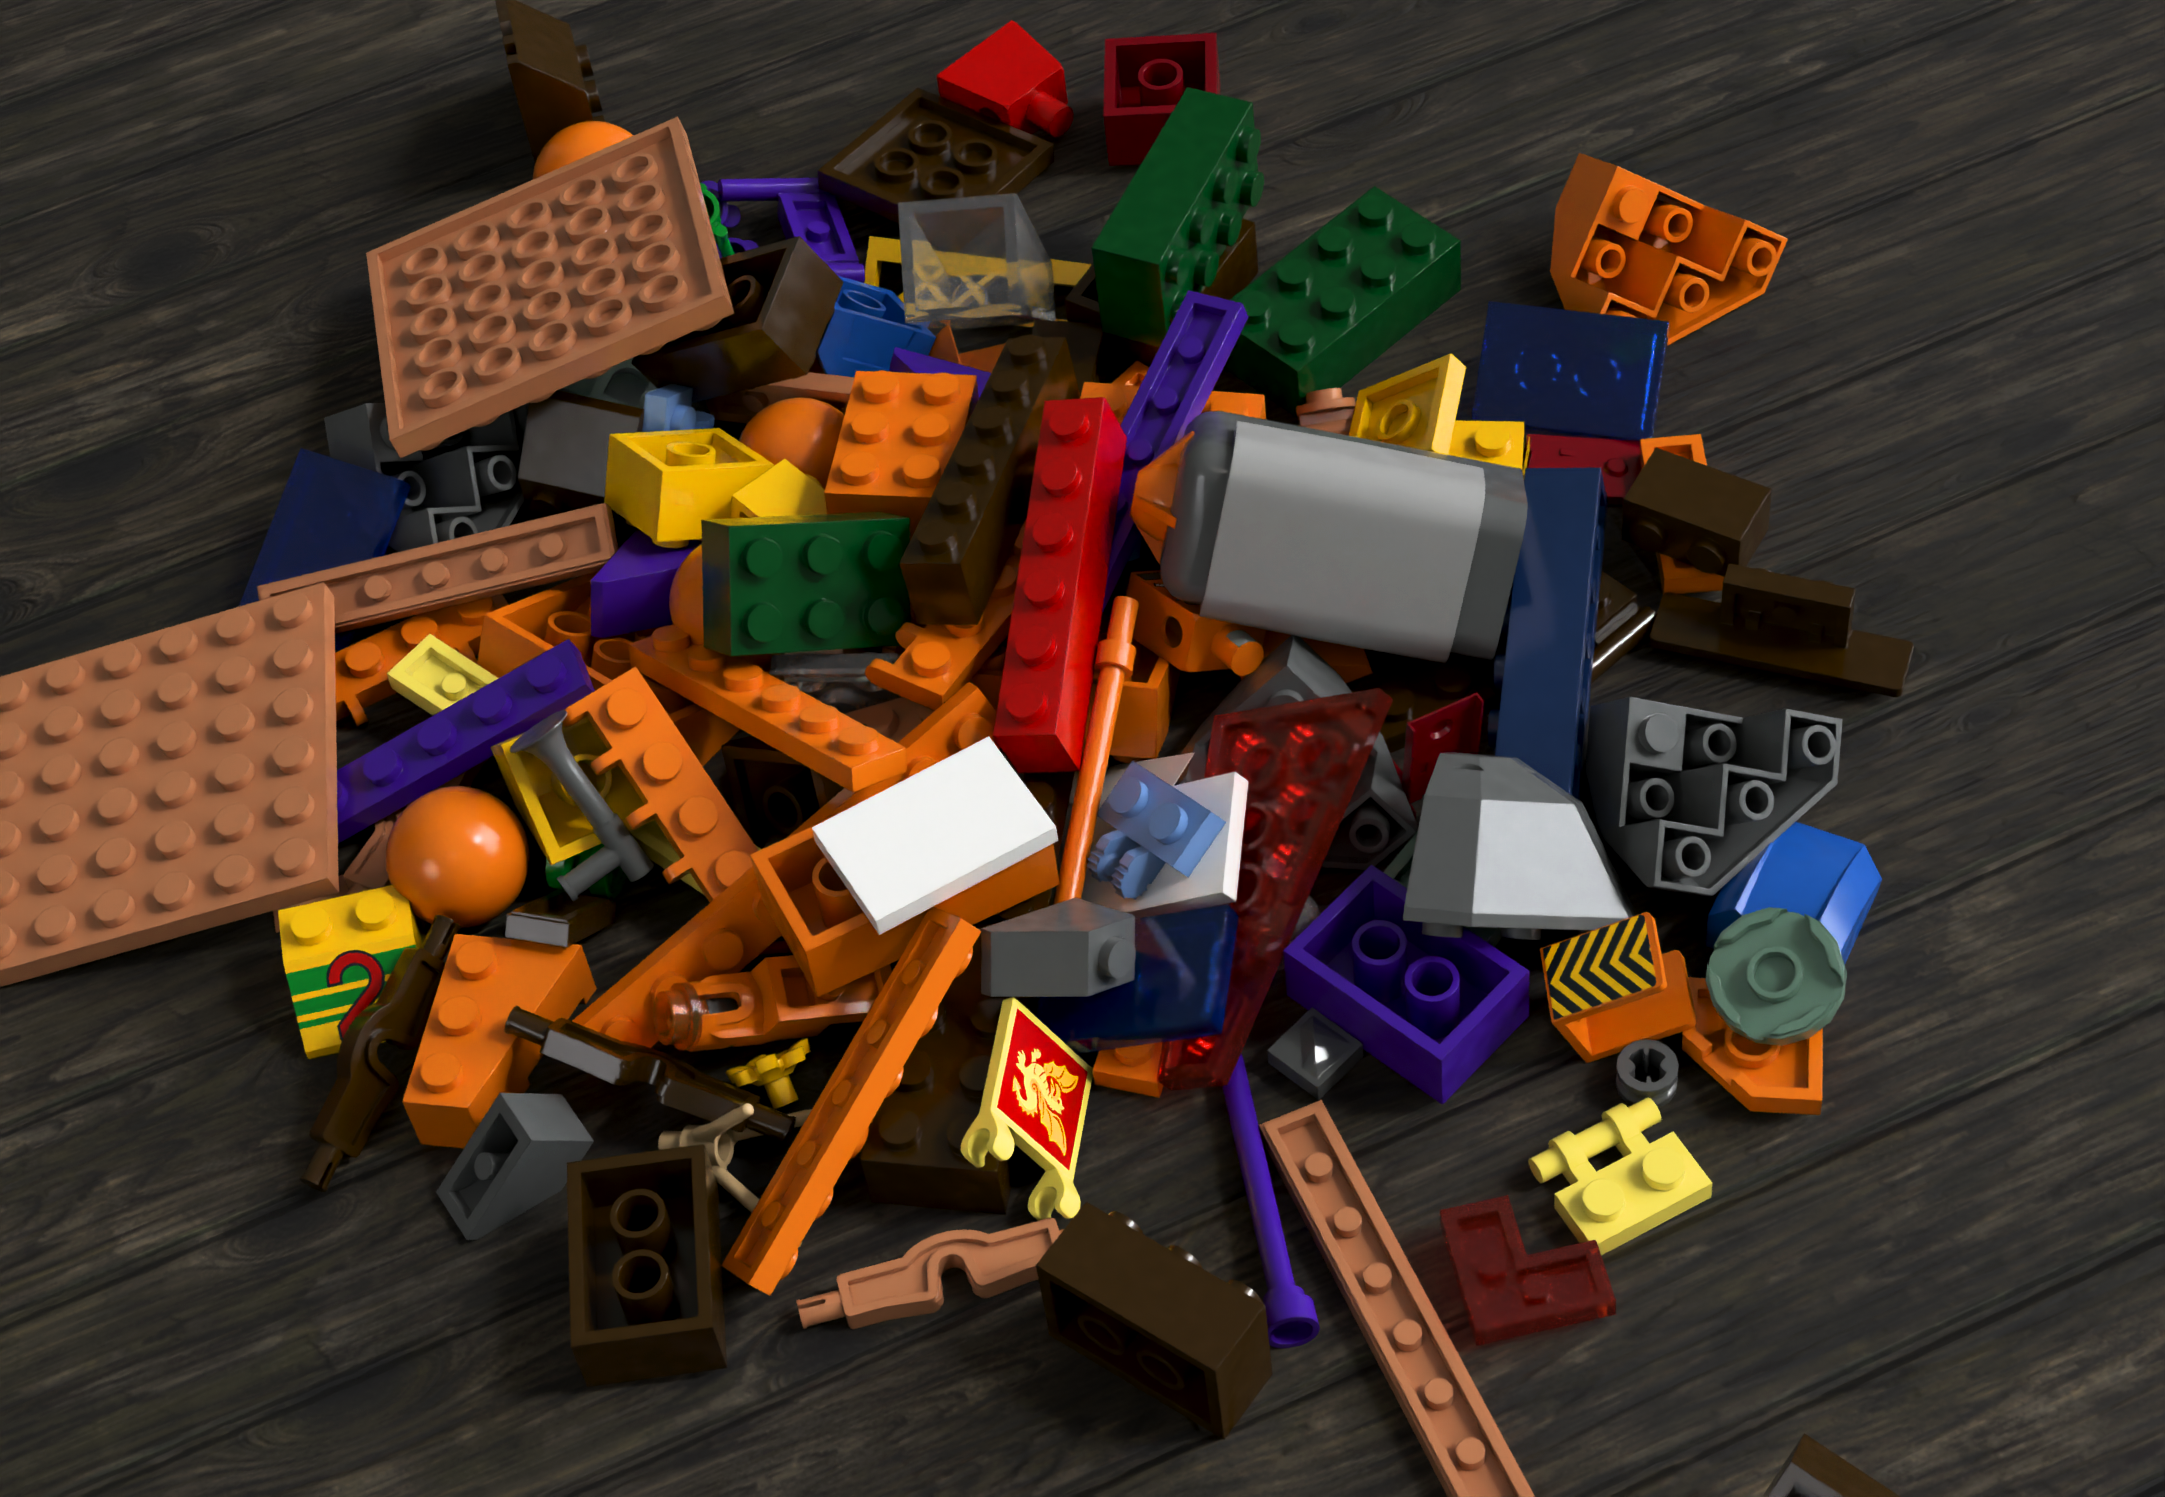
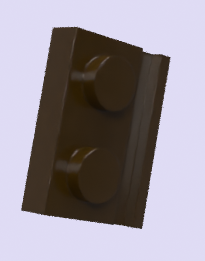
[1346,653,1496,753]

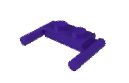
[718,178,865,283]

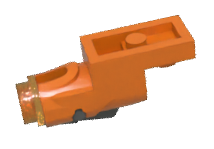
[653,955,892,1052]

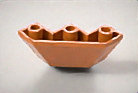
[1550,153,1788,366]

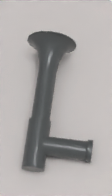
[510,710,654,902]

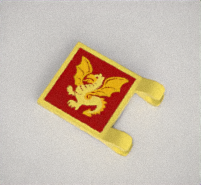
[961,997,1093,1221]

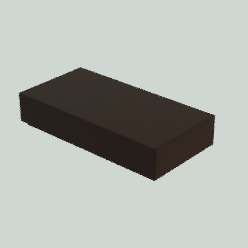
[505,889,617,947]

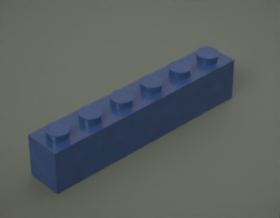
[1488,468,1608,801]

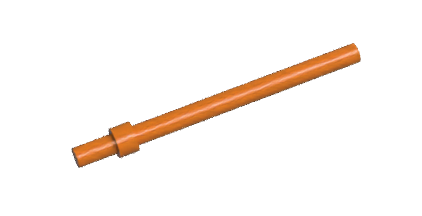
[1053,596,1139,905]

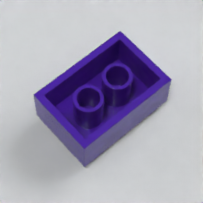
[1283,864,1529,1105]

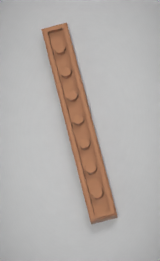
[1259,1100,1535,1497]

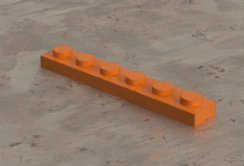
[628,625,907,792]
[721,907,981,1296]

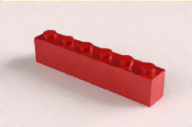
[993,397,1127,773]

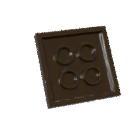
[818,88,1054,247]

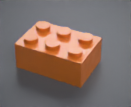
[824,370,979,540]

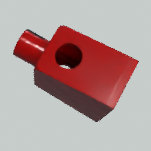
[936,20,1074,137]

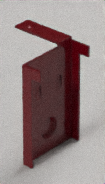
[1523,434,1642,505]
[1392,693,1484,820]

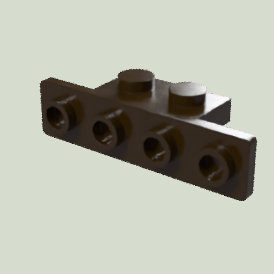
[1650,564,1914,697]

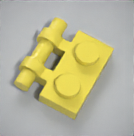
[1528,1097,1712,1260]

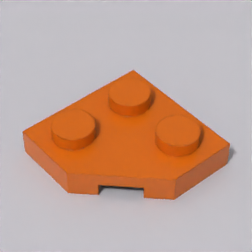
[1682,977,1823,1115]

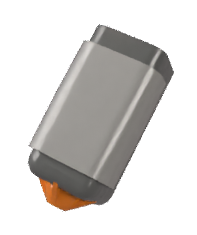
[1130,411,1528,663]

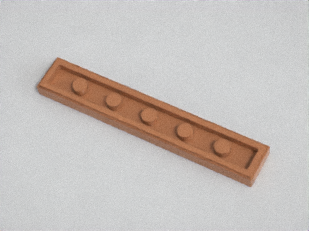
[257,503,619,634]

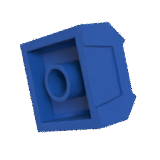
[815,276,936,377]
[1706,822,1882,965]

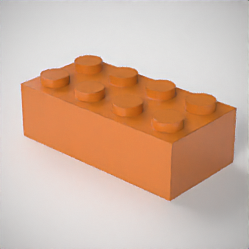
[750,821,1060,998]

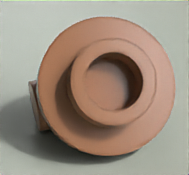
[1296,388,1356,435]

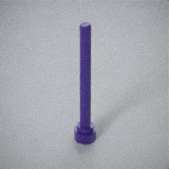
[1217,1051,1320,1348]

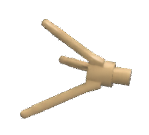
[658,1103,812,1247]

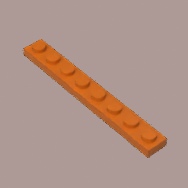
[572,682,1000,1048]

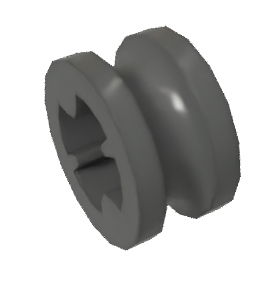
[1616,1039,1679,1108]

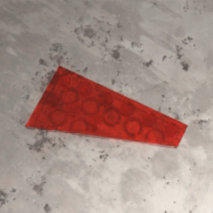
[1156,688,1393,1091]

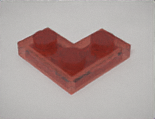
[1439,1195,1616,1346]

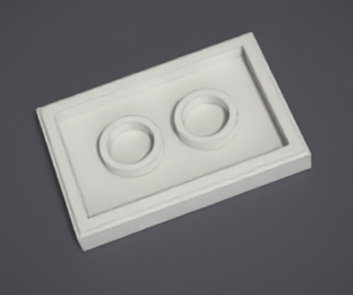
[812,736,1058,935]
[1081,772,1248,922]

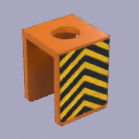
[1540,912,1697,1063]

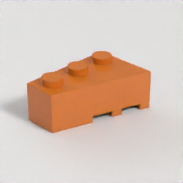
[402,934,597,1149]

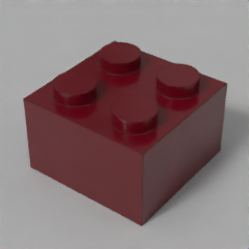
[1103,33,1220,166]

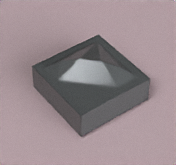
[1267,1007,1364,1100]

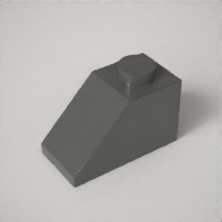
[981,897,1136,997]
[436,1093,594,1240]

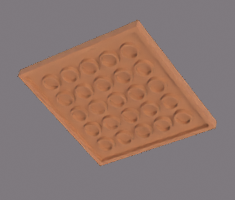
[366,116,734,458]
[0,582,339,987]

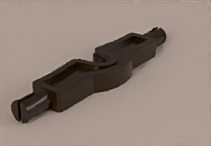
[300,914,461,1192]
[505,1006,796,1144]

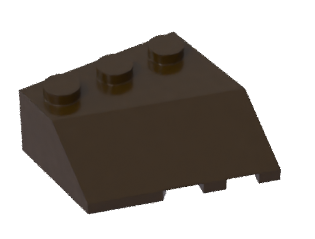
[495,0,605,163]

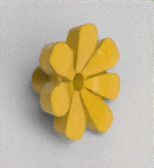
[725,1038,811,1109]

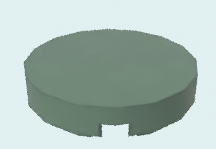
[1706,907,1847,1046]

